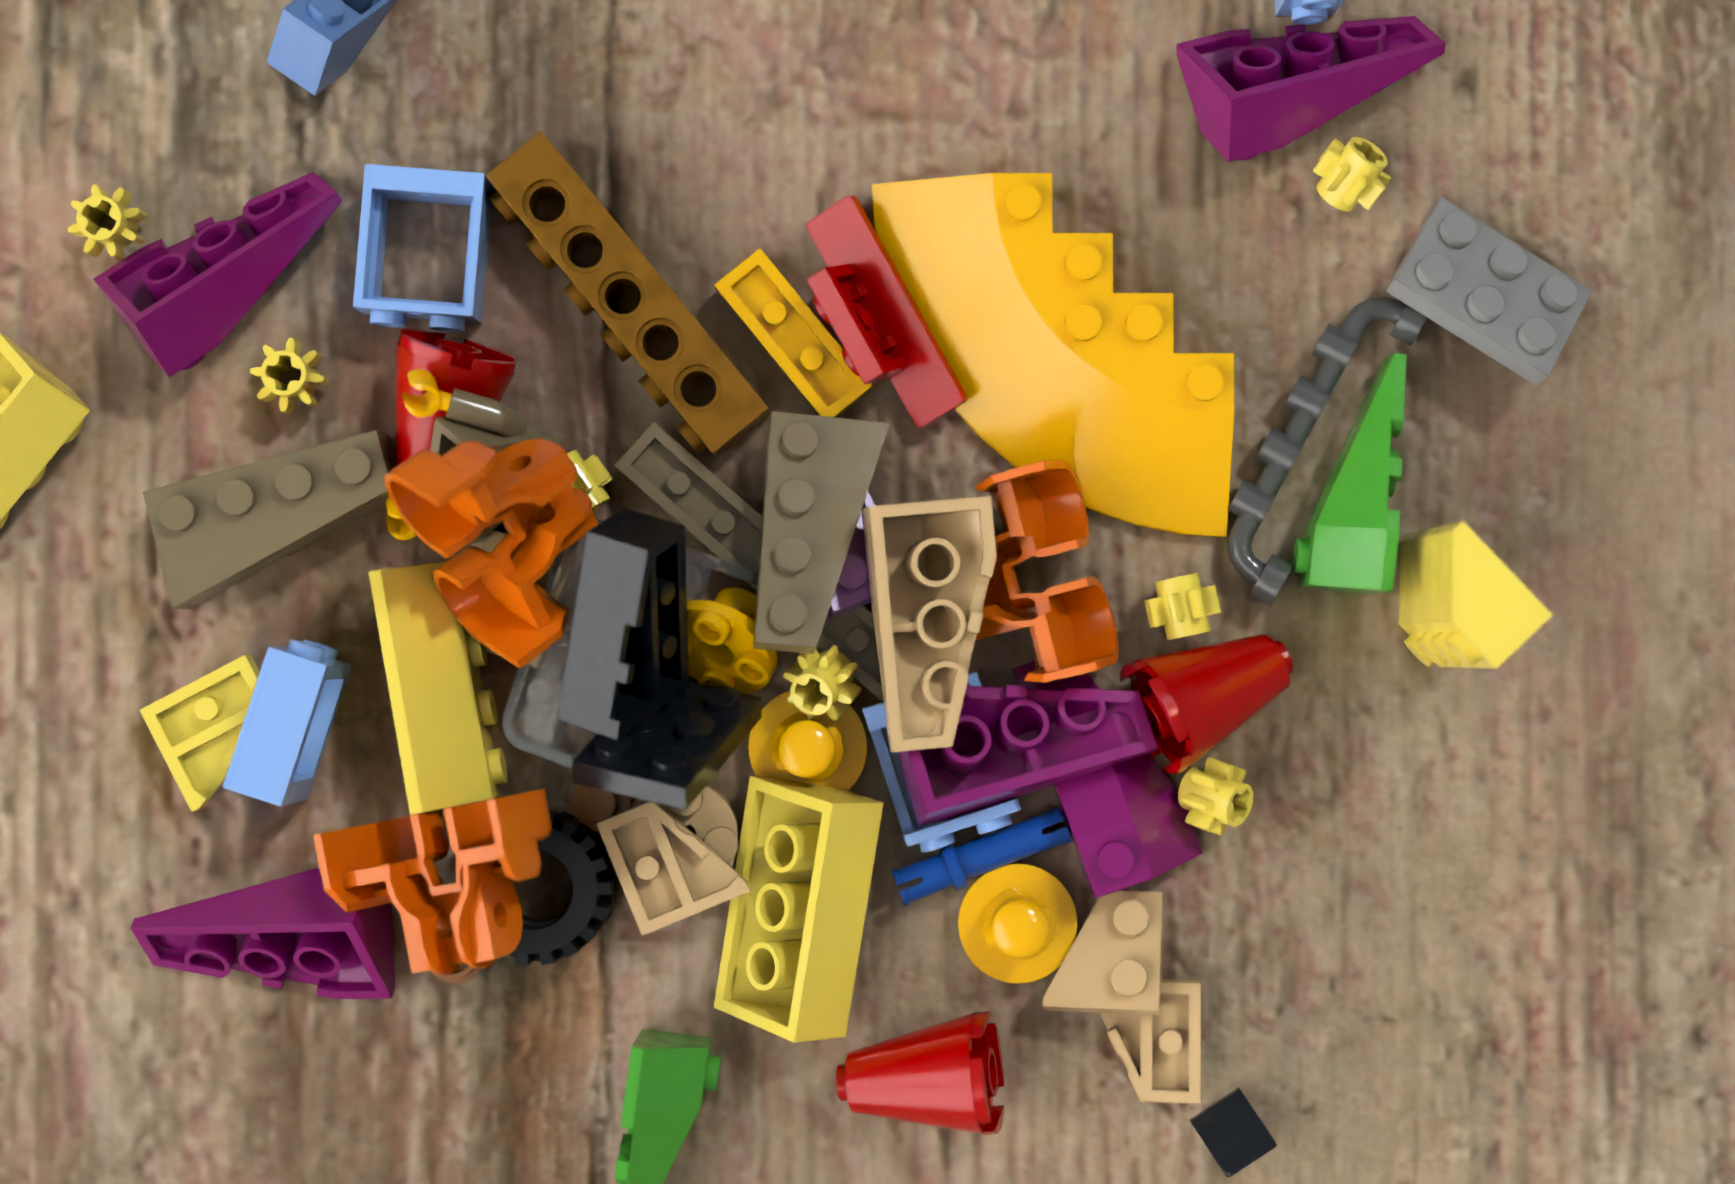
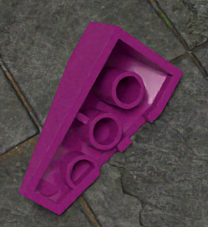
[1176,16,1446,162]
[93,172,342,378]
[1012,661,1203,898]
[898,683,1158,827]
[130,868,395,999]

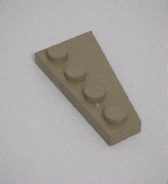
[753,411,890,654]

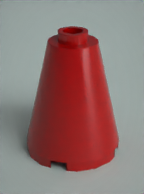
[395,329,516,468]
[1120,634,1294,774]
[836,1011,1004,1135]

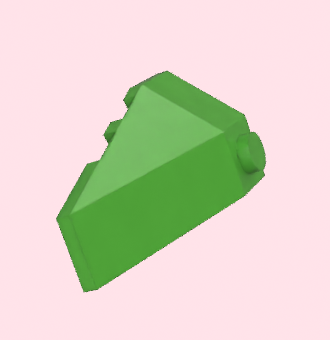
[1292,353,1407,594]
[615,1029,721,1184]

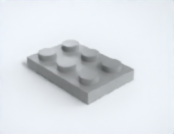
[1385,197,1592,387]

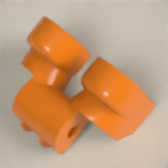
[384,439,598,669]
[974,460,1119,683]
[313,789,552,975]

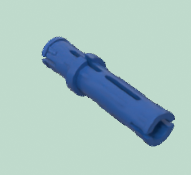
[891,806,1071,906]

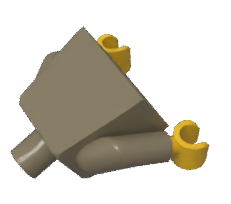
[385,369,559,541]

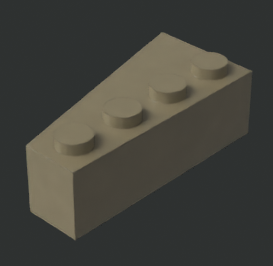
[143,430,395,610]

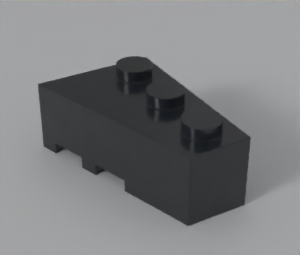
[557,508,689,741]

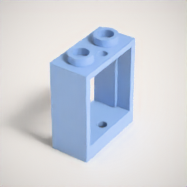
[353,164,493,332]
[222,639,352,807]

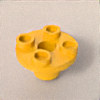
[687,587,778,694]
[748,691,867,791]
[958,863,1077,984]

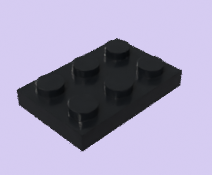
[571,681,761,810]

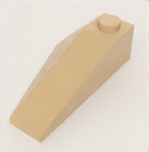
[862,496,997,753]

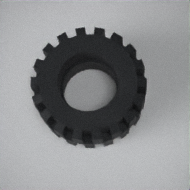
[501,809,617,965]

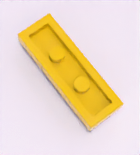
[714,248,873,417]

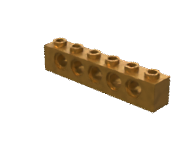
[485,131,771,458]

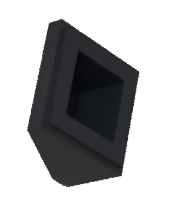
[1190,1088,1277,1177]

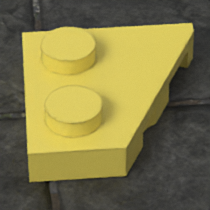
[139,655,260,812]

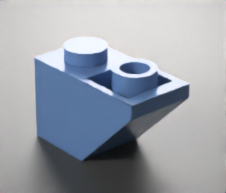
[266,0,396,96]

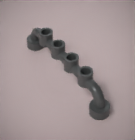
[1228,297,1427,607]

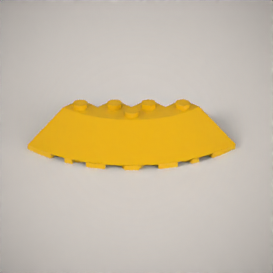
[872,173,1234,537]

